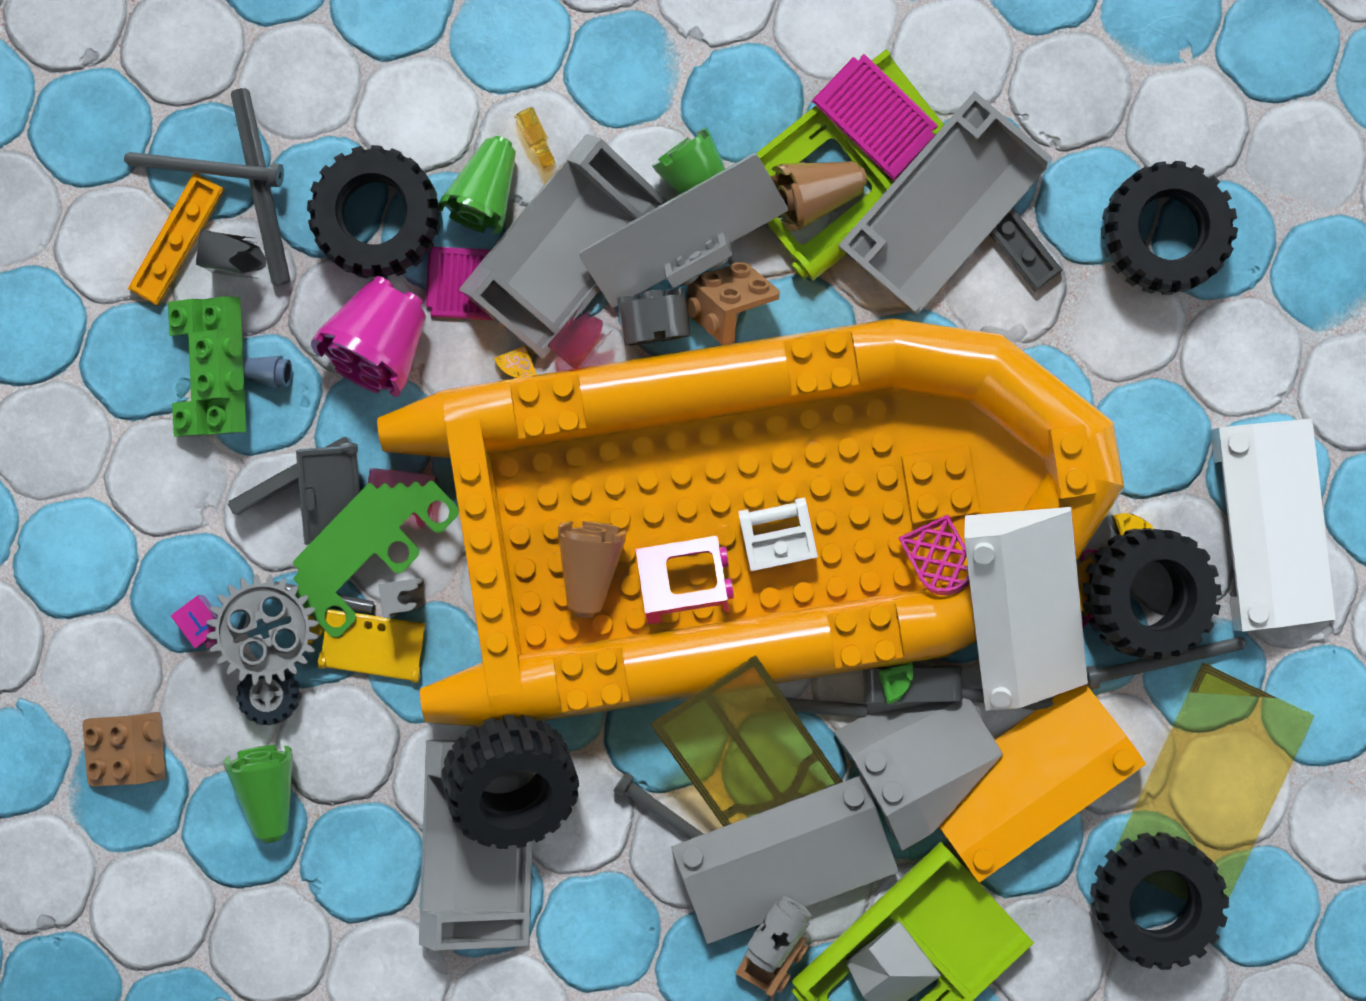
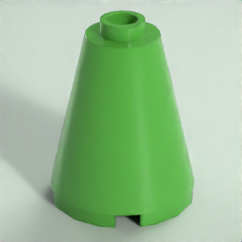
[651,127,725,194]
[439,136,516,234]
[223,745,293,843]

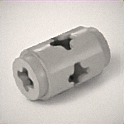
[745,896,811,973]

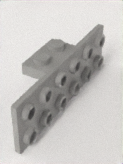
[579,153,788,308]

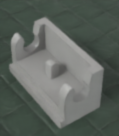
[378,578,424,618]

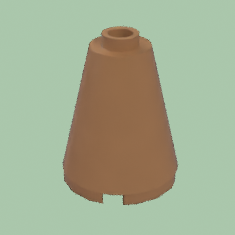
[770,161,867,231]
[558,521,627,618]

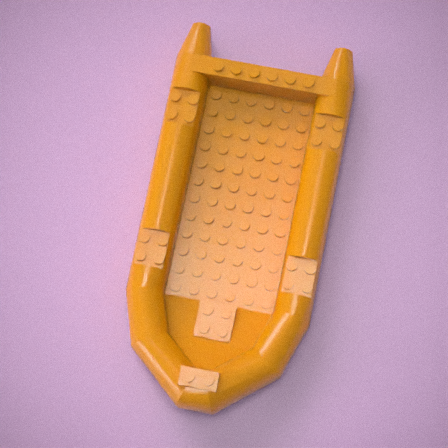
[377,318,1125,727]

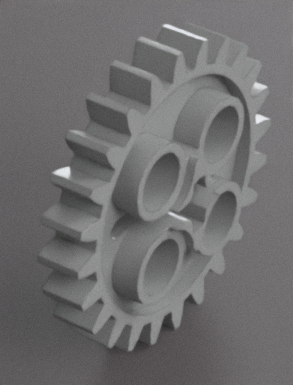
[206,574,318,686]

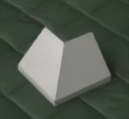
[845,920,941,1001]

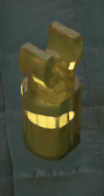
[514,107,555,168]

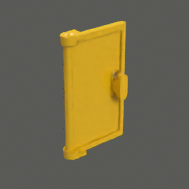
[317,609,425,683]

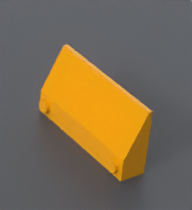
[939,684,1146,883]

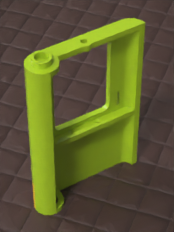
[756,48,944,281]

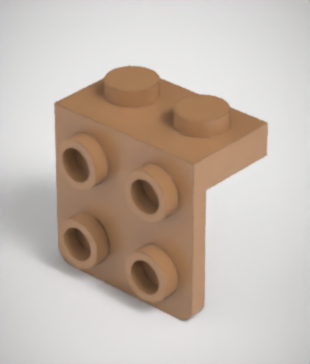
[686,262,780,345]
[82,712,166,786]

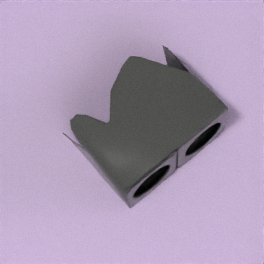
[196,230,266,279]

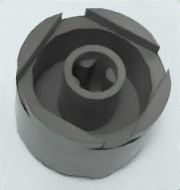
[617,288,691,346]

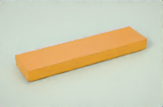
[127,173,225,306]

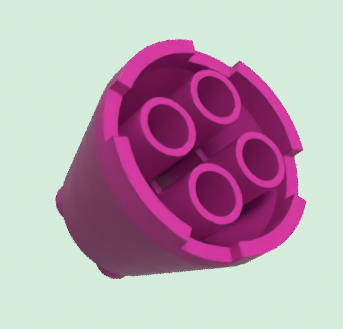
[311,276,426,397]

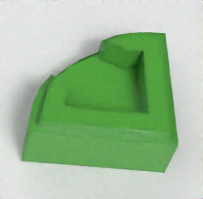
[878,662,913,704]

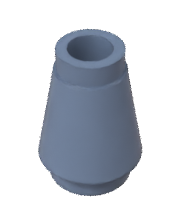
[243,355,292,389]

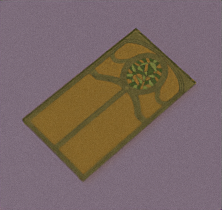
[651,655,843,827]
[1114,663,1314,901]

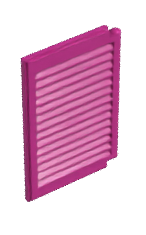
[812,54,938,181]
[426,246,495,321]

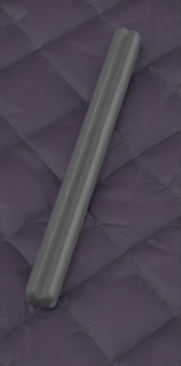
[231,88,290,286]

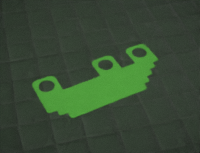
[293,481,459,637]

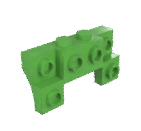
[168,296,246,437]

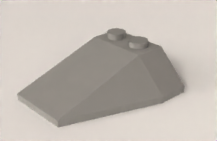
[834,698,1003,851]

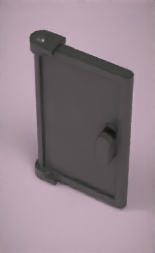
[296,443,360,545]

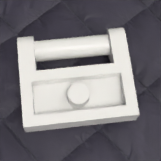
[738,497,818,571]

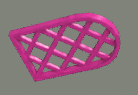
[899,515,970,595]

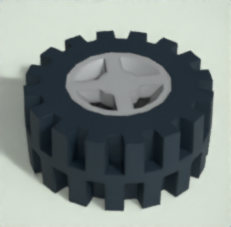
[236,670,301,725]

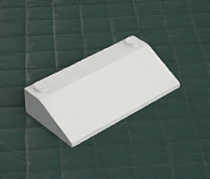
[1211,419,1336,631]
[964,507,1088,711]

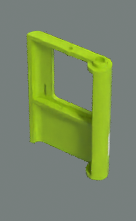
[791,842,1034,1001]

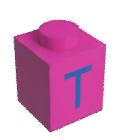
[171,595,217,649]

